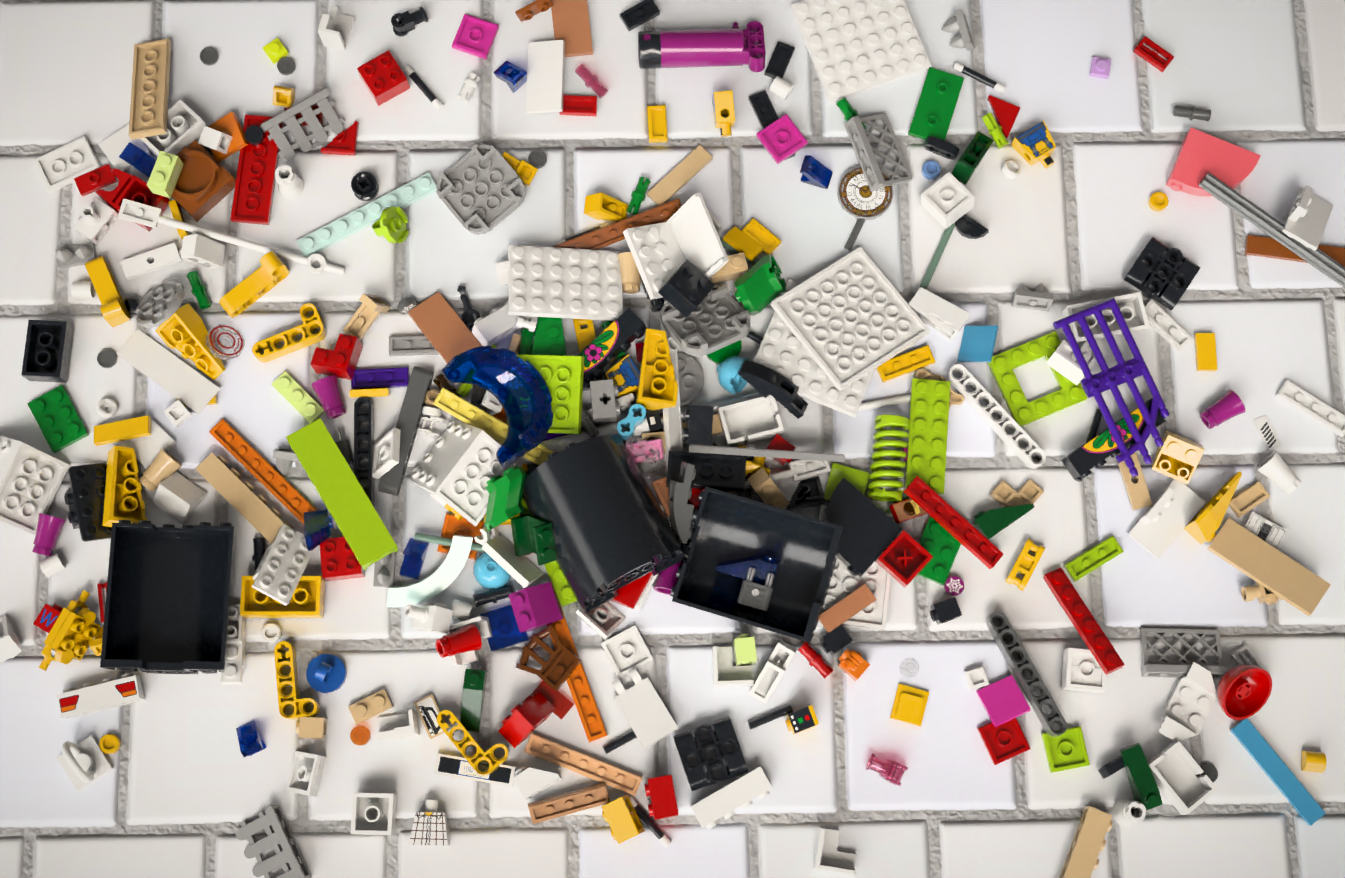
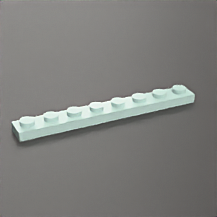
[296,172,437,257]

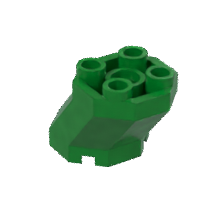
[734,254,786,316]
[485,465,526,531]

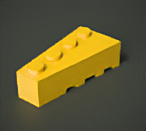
[102,445,148,527]

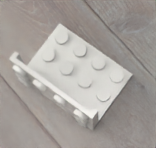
[623,193,729,300]
[408,419,523,526]
[0,436,70,535]

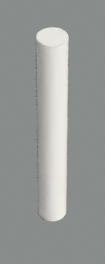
[858,395,910,411]

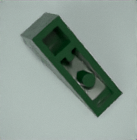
[951,131,994,185]
[971,504,1035,540]
[460,669,487,732]
[1120,743,1163,811]

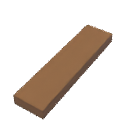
[528,782,610,824]

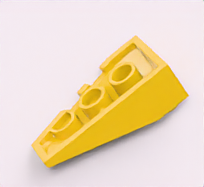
[155,303,226,380]
[636,328,678,410]
[1184,471,1242,544]

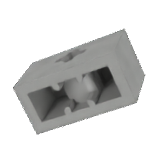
[590,379,620,423]

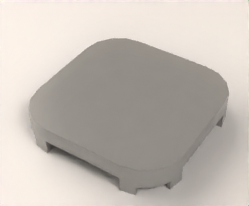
[436,144,526,235]
[660,284,751,356]

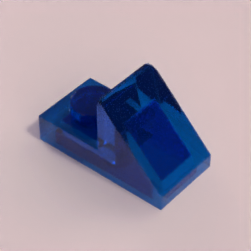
[493,60,527,93]
[119,142,156,178]
[800,155,833,189]
[399,538,429,580]
[236,720,266,758]

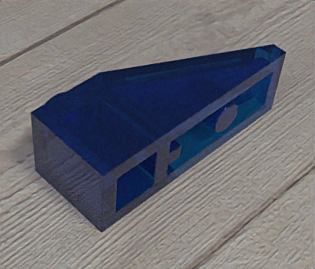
[715,554,780,587]

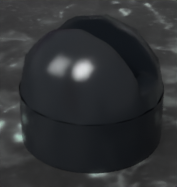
[125,296,139,312]

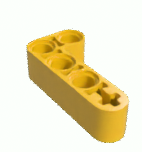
[219,251,289,318]
[85,255,131,328]
[252,303,327,363]
[274,641,320,720]
[437,710,509,776]

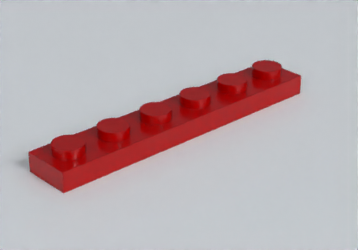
[903,476,1003,569]
[1043,568,1125,675]

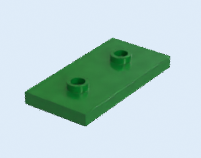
[908,67,964,141]

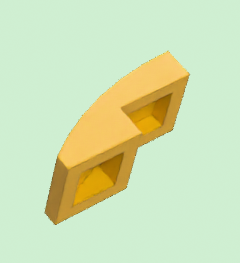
[502,152,538,186]

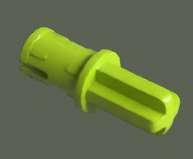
[982,113,1009,149]

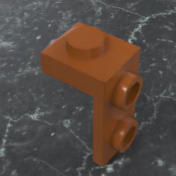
[515,0,554,22]

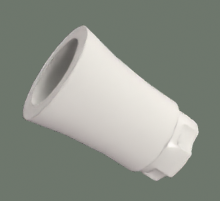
[275,165,304,199]
[1256,451,1301,494]
[1113,798,1146,827]

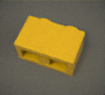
[602,795,645,844]

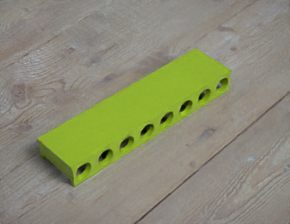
[286,418,398,570]

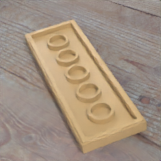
[129,38,171,140]
[1207,518,1331,616]

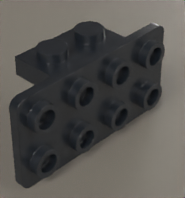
[64,463,112,542]

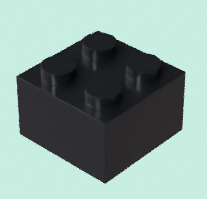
[658,260,715,317]
[682,405,714,446]

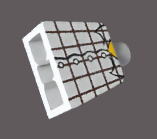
[409,800,450,846]

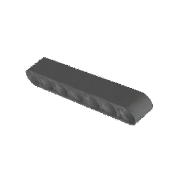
[378,366,434,496]
[986,611,1067,737]

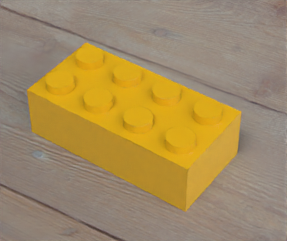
[240,576,325,618]

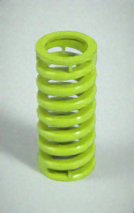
[867,415,910,502]

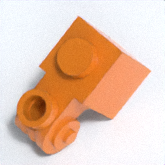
[838,648,870,681]

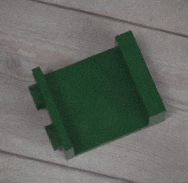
[510,513,557,566]

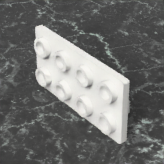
[1283,185,1333,250]
[1128,479,1205,559]
[252,524,317,605]

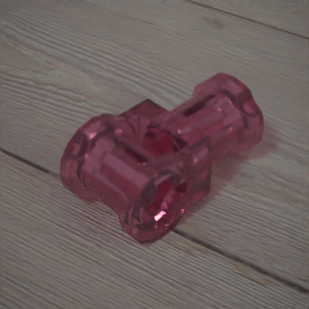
[865,753,908,786]

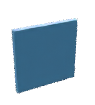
[957,325,999,362]

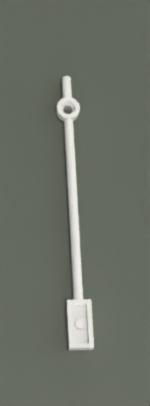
[118,198,345,275]
[660,459,831,512]

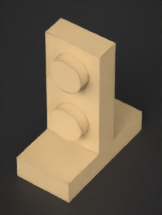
[342,294,391,341]

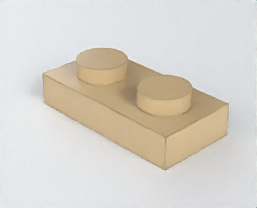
[348,689,393,725]

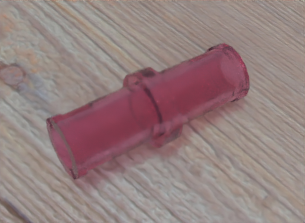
[575,64,608,98]

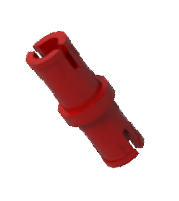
[798,642,833,679]

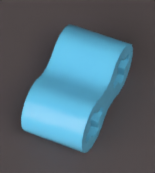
[617,404,646,440]

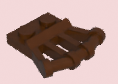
[516,623,582,691]

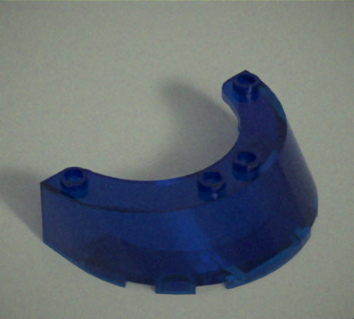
[442,346,553,469]

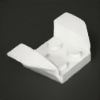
[1158,662,1217,742]

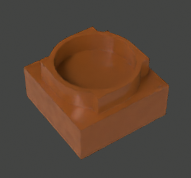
[171,140,236,222]

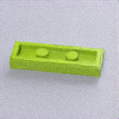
[1064,536,1124,582]

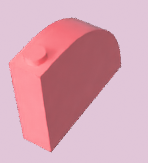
[1166,127,1261,196]

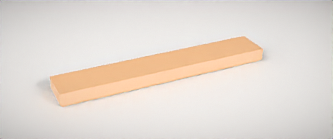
[524,733,642,796]

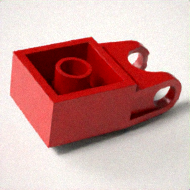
[95,168,170,232]

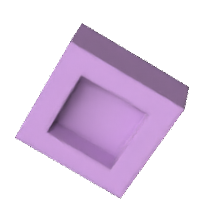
[1089,56,1111,79]

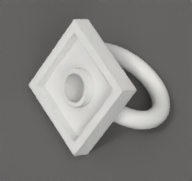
[57,735,114,792]

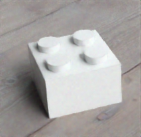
[351,793,397,835]

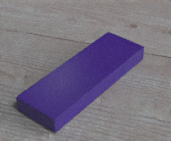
[351,367,409,389]

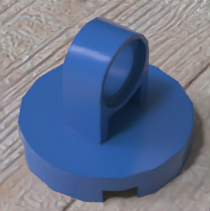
[306,653,347,694]

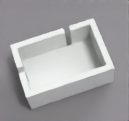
[717,395,784,447]
[1148,741,1218,815]

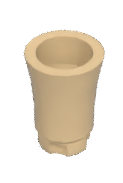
[618,252,641,294]
[139,448,183,492]

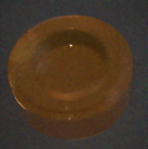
[350,725,371,746]

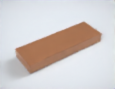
[819,584,877,633]

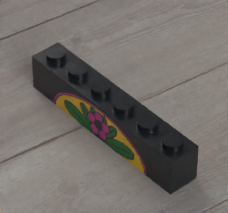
[577,308,647,390]
[1061,397,1166,479]

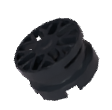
[351,172,379,201]

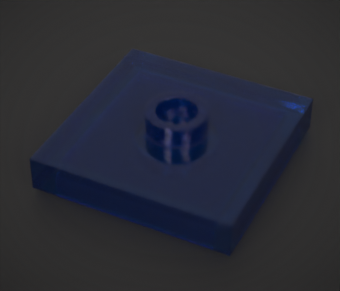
[480,605,529,652]

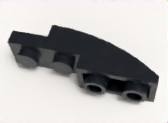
[738,360,808,419]

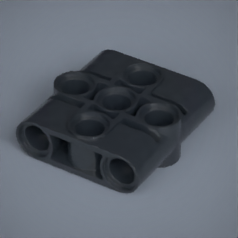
[1124,237,1201,311]
[673,717,748,791]

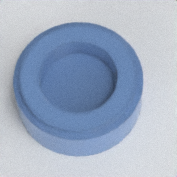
[921,160,941,180]

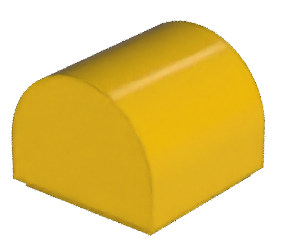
[273,85,295,108]
[1301,751,1327,773]

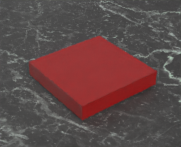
[977,718,1031,765]

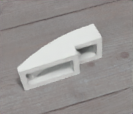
[749,639,797,704]

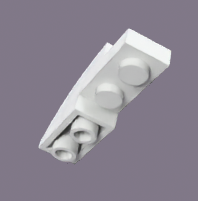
[221,604,246,685]

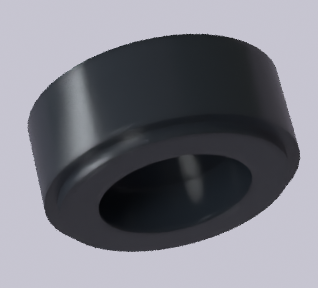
[245,126,265,145]

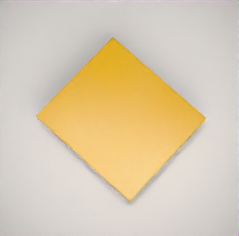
[890,684,929,727]

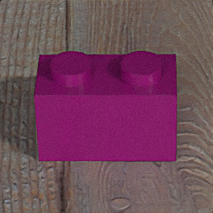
[508,582,564,632]

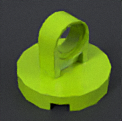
[372,206,409,244]

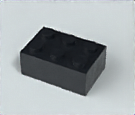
[21,320,74,383]

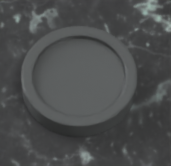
[200,47,219,66]
[277,57,296,75]
[528,150,547,169]
[97,349,117,368]
[1197,764,1218,782]

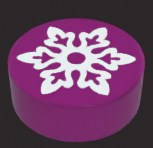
[944,576,964,596]

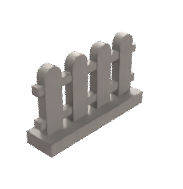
[260,89,344,161]
[236,805,312,878]

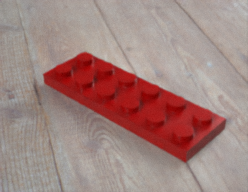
[230,115,283,225]

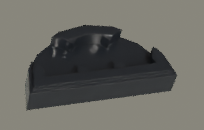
[955,214,989,239]

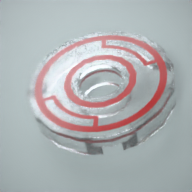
[206,324,245,360]

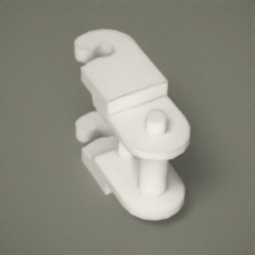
[417,415,446,438]

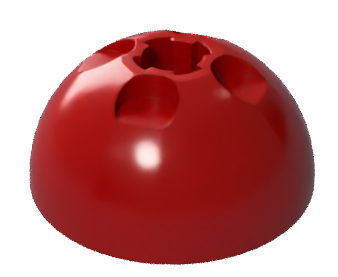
[1217,664,1272,720]

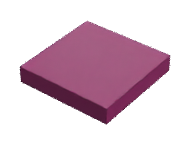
[452,14,499,59]
[756,114,808,164]
[976,675,1031,727]

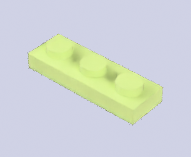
[271,371,324,423]

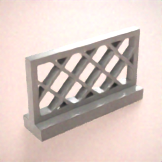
[844,113,913,192]
[1140,628,1226,679]

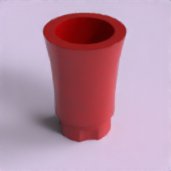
[435,623,482,658]

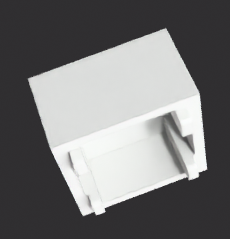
[921,172,974,229]
[1061,648,1107,693]

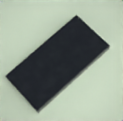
[666,451,746,492]

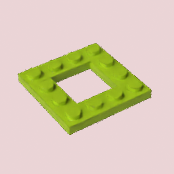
[987,331,1088,427]

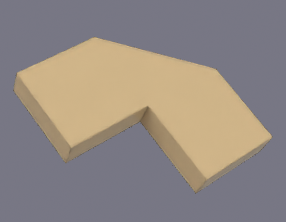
[990,479,1044,507]

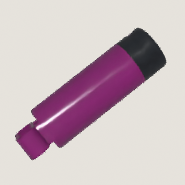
[638,21,766,72]

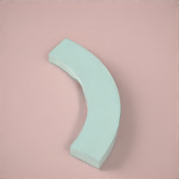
[387,535,473,607]

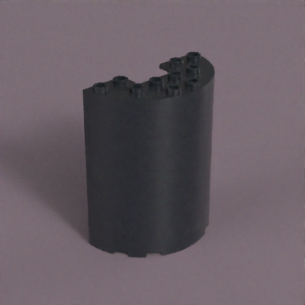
[522,435,688,614]
[670,486,844,643]
[100,520,235,674]

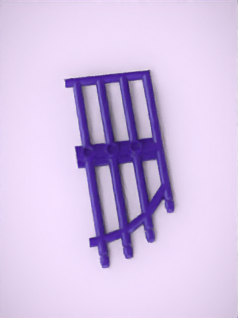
[1053,297,1169,477]

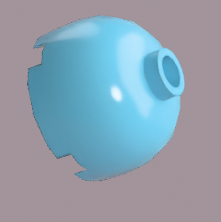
[717,356,751,395]
[474,552,511,590]

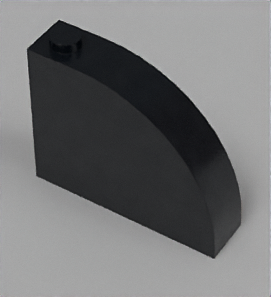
[825,478,903,578]

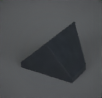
[785,476,825,510]

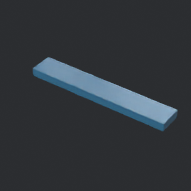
[1230,718,1325,826]

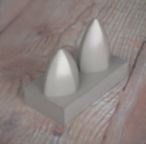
[941,10,975,51]
[55,243,97,269]
[1012,284,1053,311]
[273,447,306,476]
[373,552,396,588]

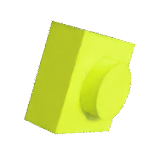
[262,38,289,64]

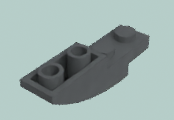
[668,462,696,544]

